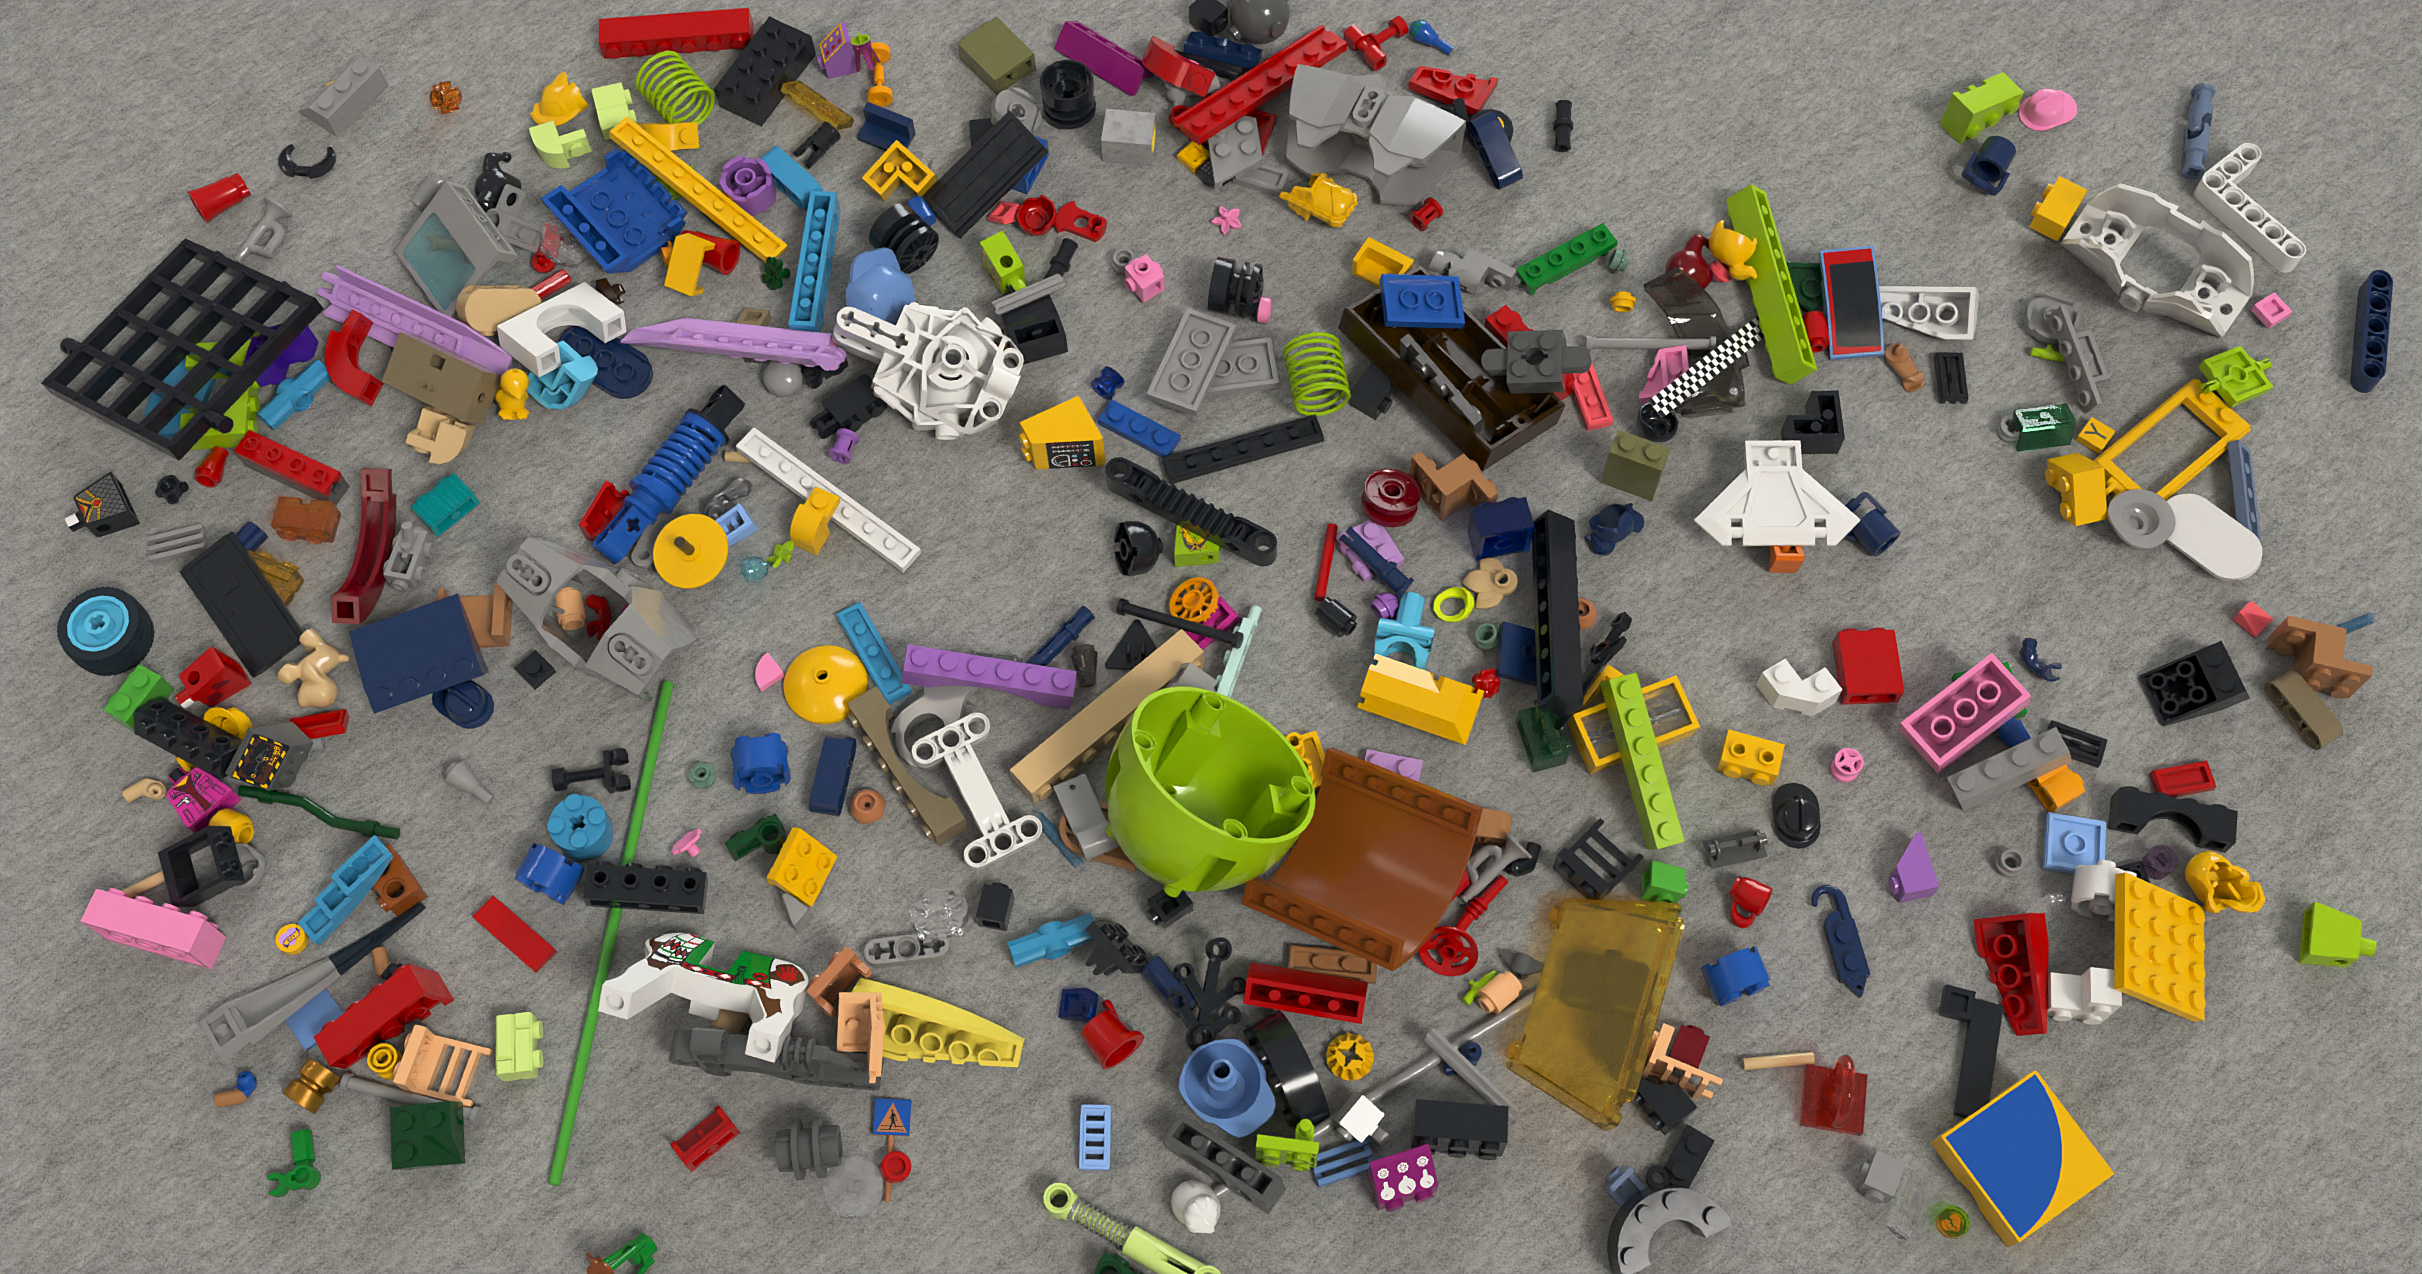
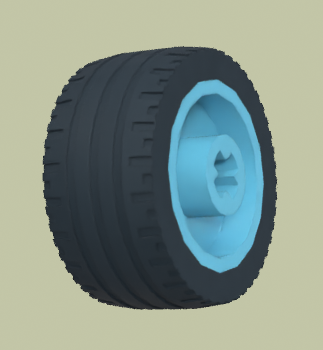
[57,587,155,676]

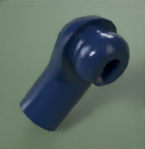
[1443,1042,1482,1077]

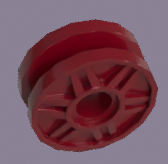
[1361,468,1421,528]

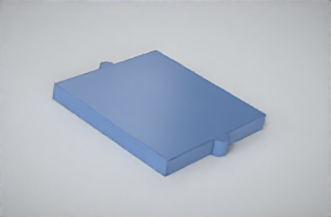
[285,988,344,1051]

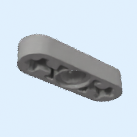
[864,932,951,968]

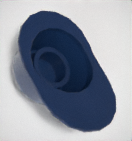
[432,680,494,729]

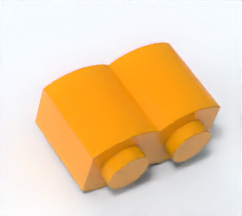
[2026,765,2085,813]

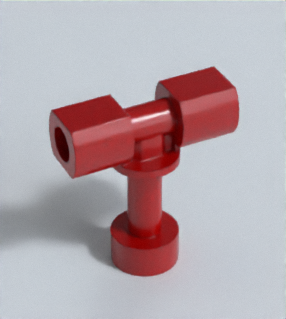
[1344,16,1408,71]

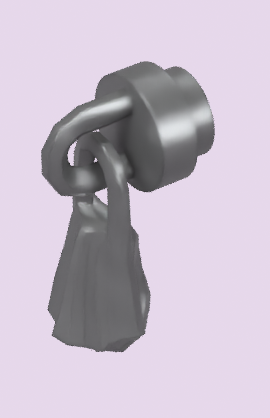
[703,477,752,520]

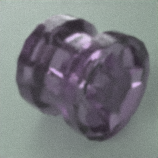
[2141,845,2178,880]

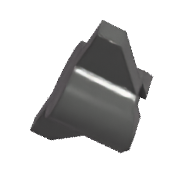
[1501,949,1548,980]

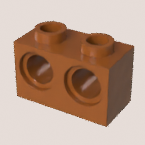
[371,844,428,917]

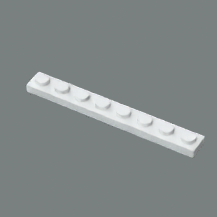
[736,428,921,573]

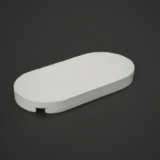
[2166,493,2262,581]

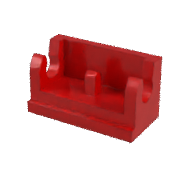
[579,481,630,542]
[670,1105,741,1172]

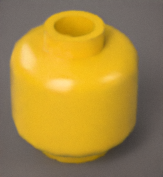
[208,809,254,844]

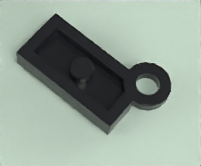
[1645,1125,1715,1188]

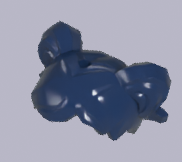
[1584,503,1645,556]

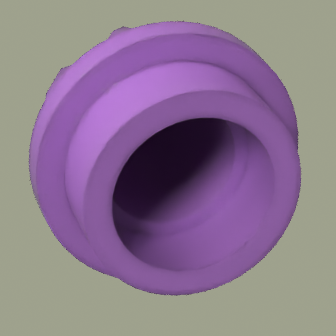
[1370,592,1399,619]

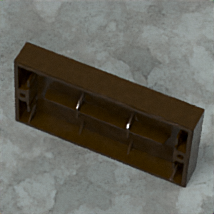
[1338,265,1566,472]

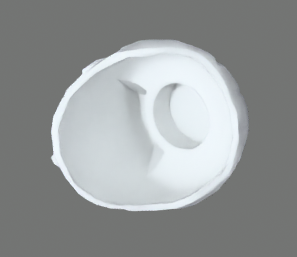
[1171,1179,1220,1234]

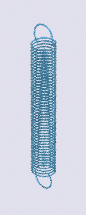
[2336,613,2380,634]
[1033,810,1086,872]

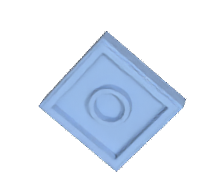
[2042,812,2106,875]

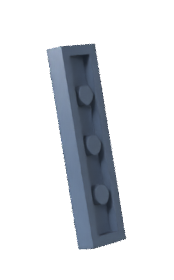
[2226,439,2262,545]

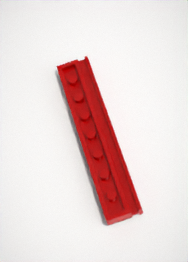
[1173,25,1347,145]

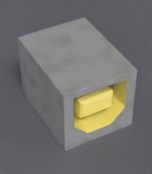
[1101,109,1157,166]

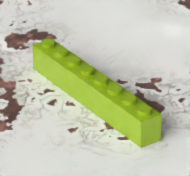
[1726,184,1817,385]

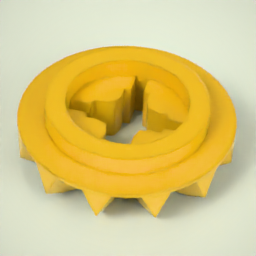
[1326,1032,1374,1081]

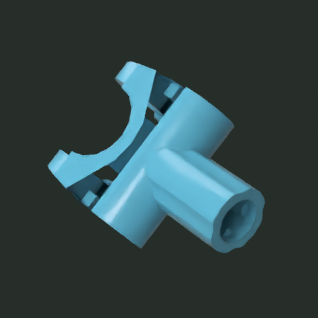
[1373,592,1435,670]

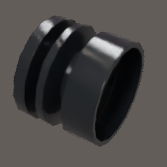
[1040,59,1096,129]
[869,203,939,274]
[1208,257,1264,320]

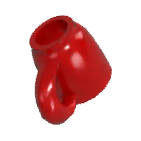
[1729,876,1773,929]

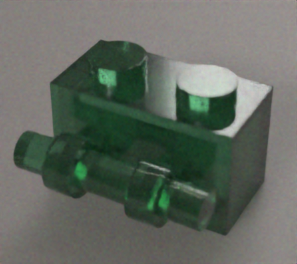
[1516,699,1571,773]

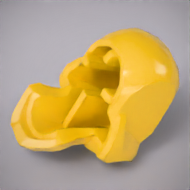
[2184,851,2265,914]

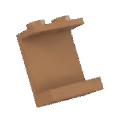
[434,585,513,648]

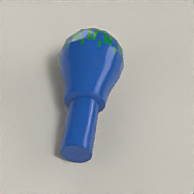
[1409,19,1454,56]

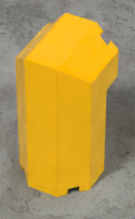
[1357,654,1485,745]

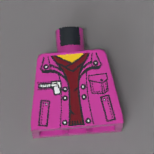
[166,767,242,833]

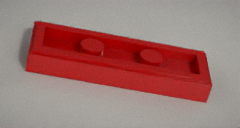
[472,895,557,973]

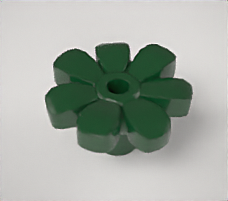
[762,257,790,290]

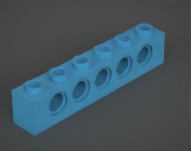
[788,191,841,333]

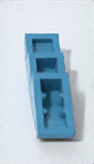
[298,835,394,945]

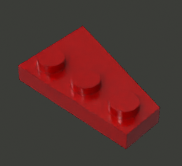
[1408,66,1499,116]

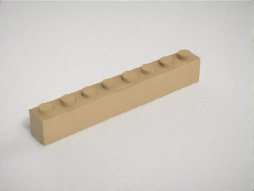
[1010,629,1205,803]

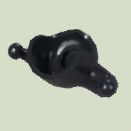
[474,152,522,213]

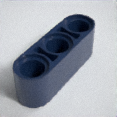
[1468,111,1523,190]
[809,734,857,816]

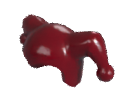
[1665,233,1713,306]

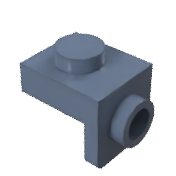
[1602,1166,1646,1208]

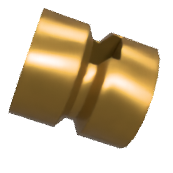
[282,1057,341,1115]

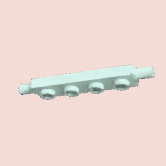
[1214,605,1262,698]

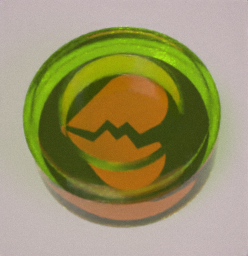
[1936,1206,1970,1239]

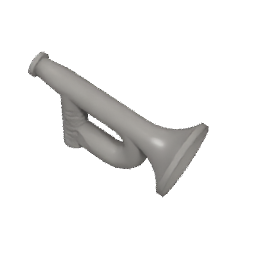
[233,196,292,264]
[1460,832,1532,904]

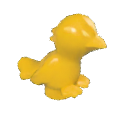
[494,368,530,420]

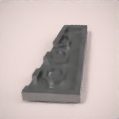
[1400,333,1482,433]

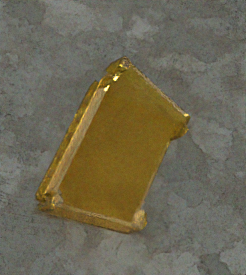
[1505,898,1684,1131]

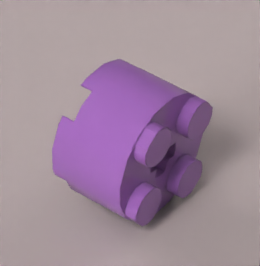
[719,156,776,217]

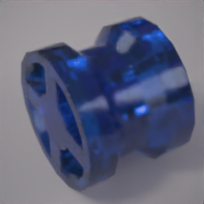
[1091,366,1125,400]

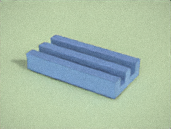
[1312,1137,1374,1188]

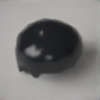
[1637,402,1679,442]

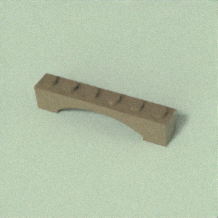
[847,686,968,846]

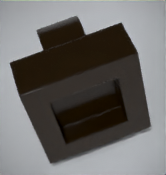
[595,278,626,305]

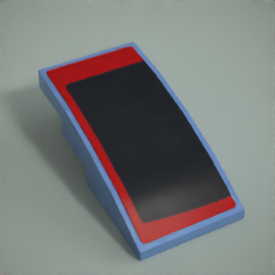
[1819,246,1884,360]

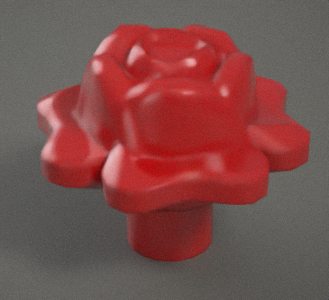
[1472,668,1500,700]

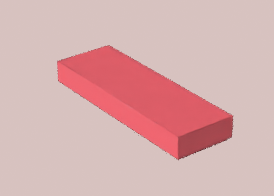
[1572,363,1614,431]

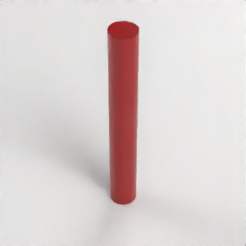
[1314,523,1338,602]

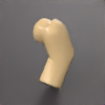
[121,778,166,803]

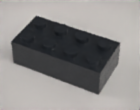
[714,16,816,127]

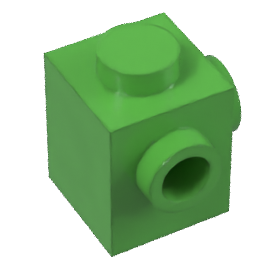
[1640,860,1689,908]

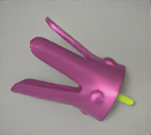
[851,33,881,72]

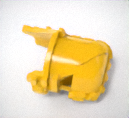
[1279,172,1358,228]

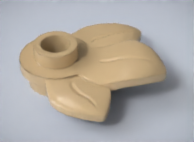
[1462,558,1518,609]

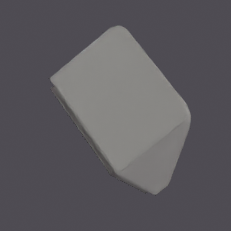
[783,893,813,933]

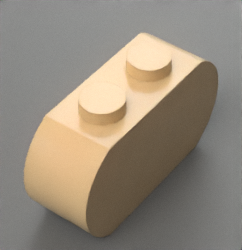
[456,285,542,336]

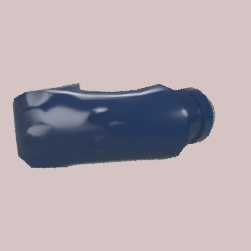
[2019,638,2062,682]

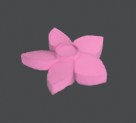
[1211,206,1242,235]

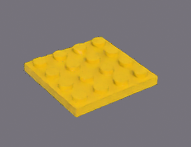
[2114,872,2206,1022]

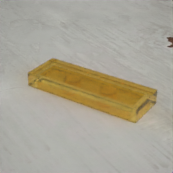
[781,80,854,130]

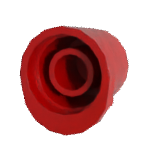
[1081,999,1144,1069]

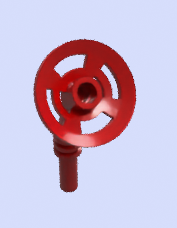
[1419,875,1508,976]

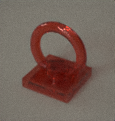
[1800,1054,1868,1136]

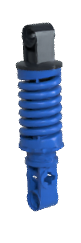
[592,384,745,564]

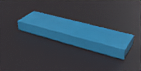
[836,602,912,705]

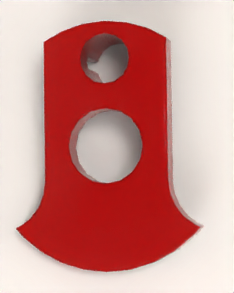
[1055,200,1107,242]

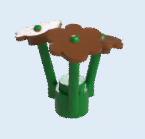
[586,1233,657,1274]

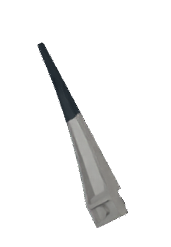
[199,903,426,1061]

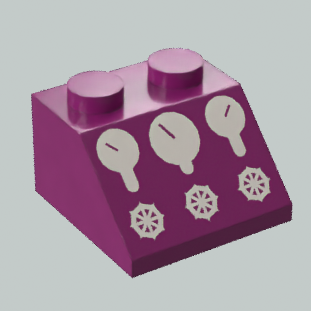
[1367,1144,1438,1212]

